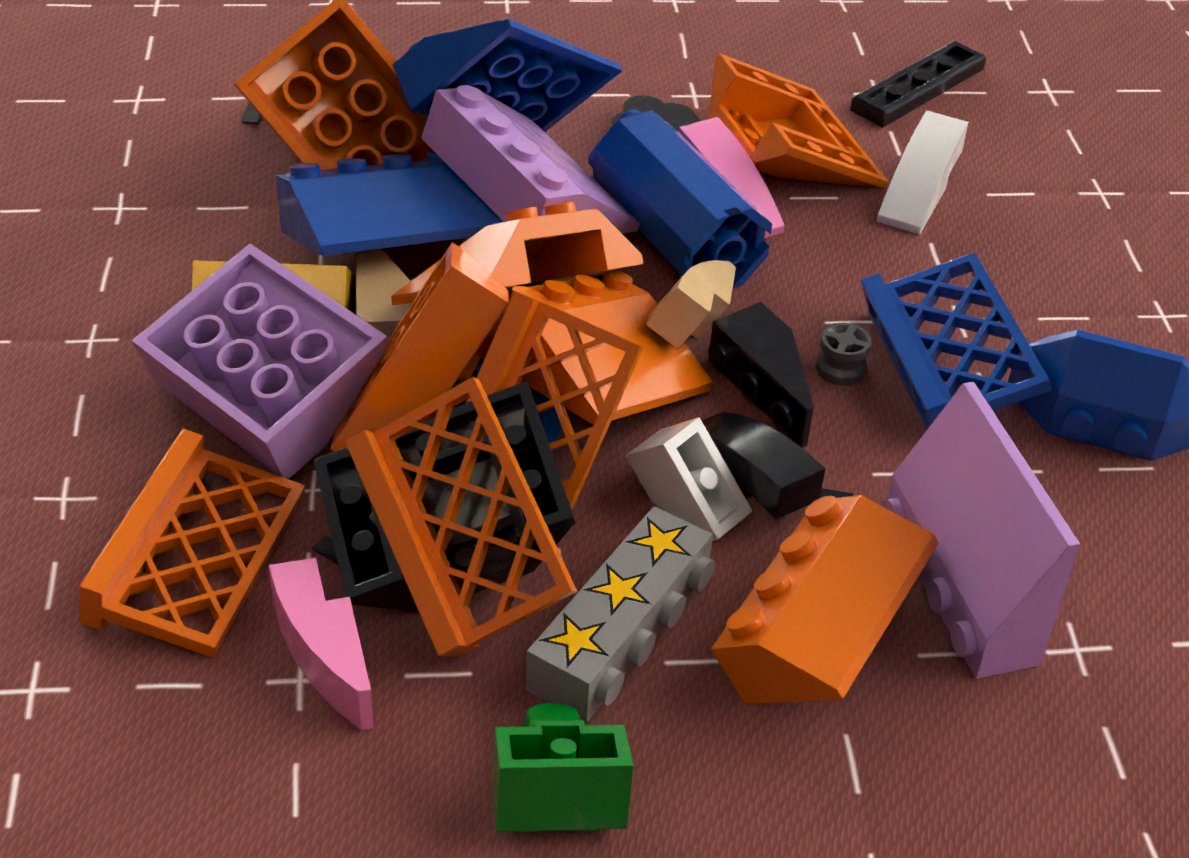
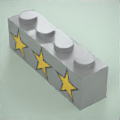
[526,506,715,723]

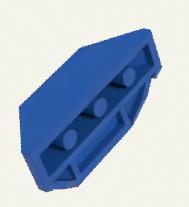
[1008,330,1189,461]

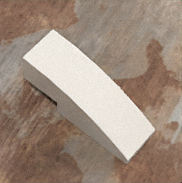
[877,110,968,235]

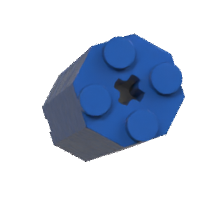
[588,109,772,288]

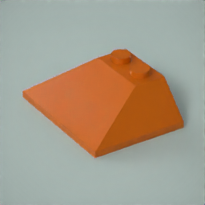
[709,53,889,189]
[391,202,643,306]

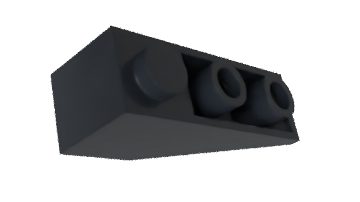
[708,302,814,448]

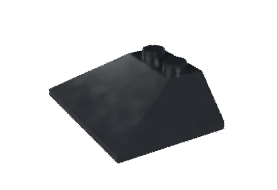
[313,381,576,612]

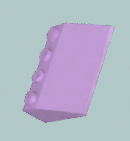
[421,85,640,234]
[132,244,390,479]
[882,382,1080,679]

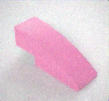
[679,117,785,238]
[269,557,374,731]

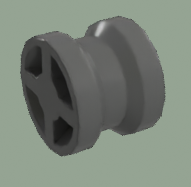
[816,323,872,386]

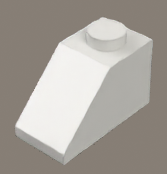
[625,417,753,541]

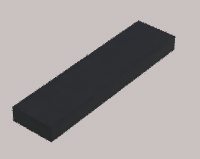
[850,41,986,128]

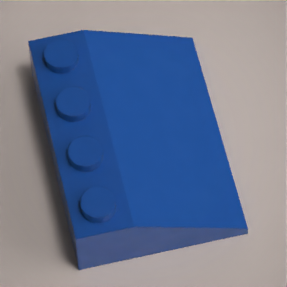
[392,18,622,132]
[276,151,503,256]

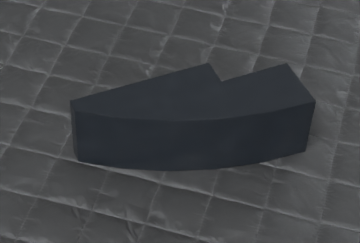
[702,412,825,520]

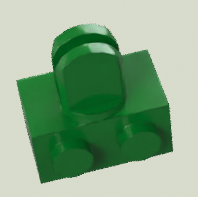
[491,703,634,833]

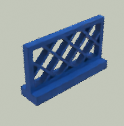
[861,252,1051,430]

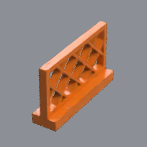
[466,291,644,546]
[345,377,577,657]
[79,428,306,659]

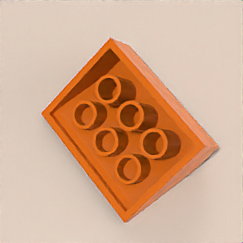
[234,0,433,170]
[476,270,713,425]

